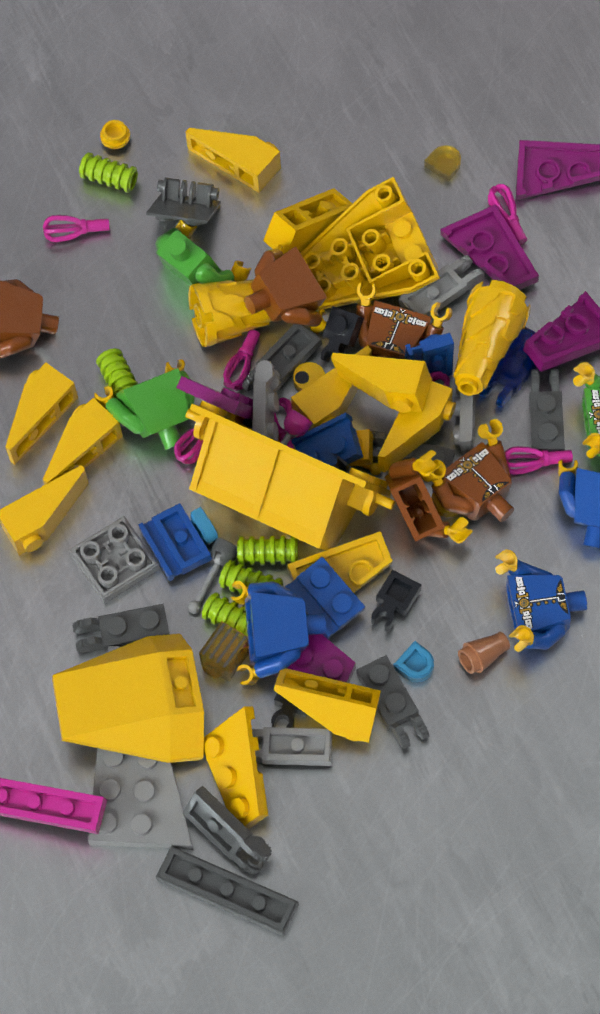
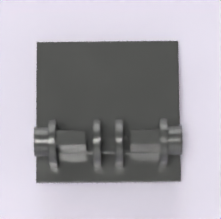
[146,177,221,226]

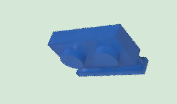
[405,333,454,376]
[291,412,363,467]
[138,503,212,582]
[285,557,365,639]

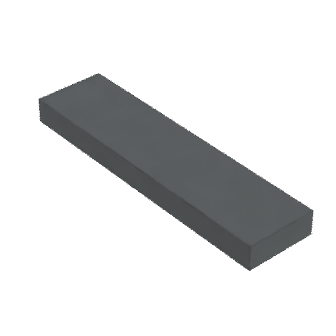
[156,846,299,936]

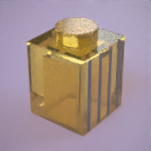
[199,621,249,682]

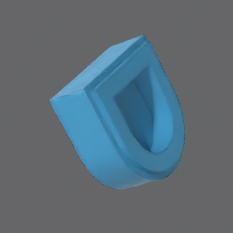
[190,506,218,545]
[393,641,434,683]

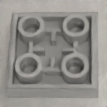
[69,516,160,604]

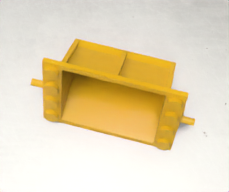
[185,400,395,550]

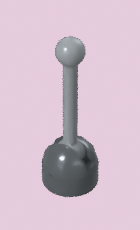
[188,538,237,614]

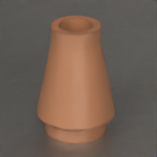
[458,632,510,674]

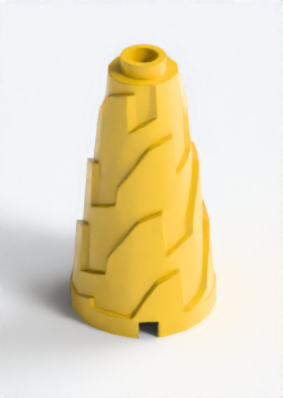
[188,279,271,347]
[453,280,531,396]

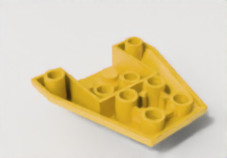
[300,177,440,310]
[52,634,204,763]

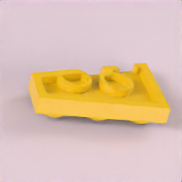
[287,531,392,594]
[204,706,268,830]

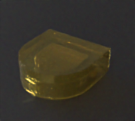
[424,145,461,182]

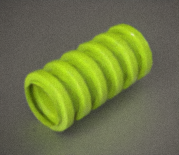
[79,152,138,193]
[96,348,138,398]
[237,535,298,565]
[219,560,283,595]
[202,592,248,641]

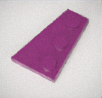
[515,140,600,201]
[440,204,539,290]
[523,291,600,372]
[176,376,253,421]
[287,634,356,683]

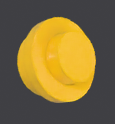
[100,120,130,149]

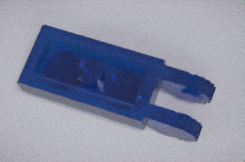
[479,326,537,408]

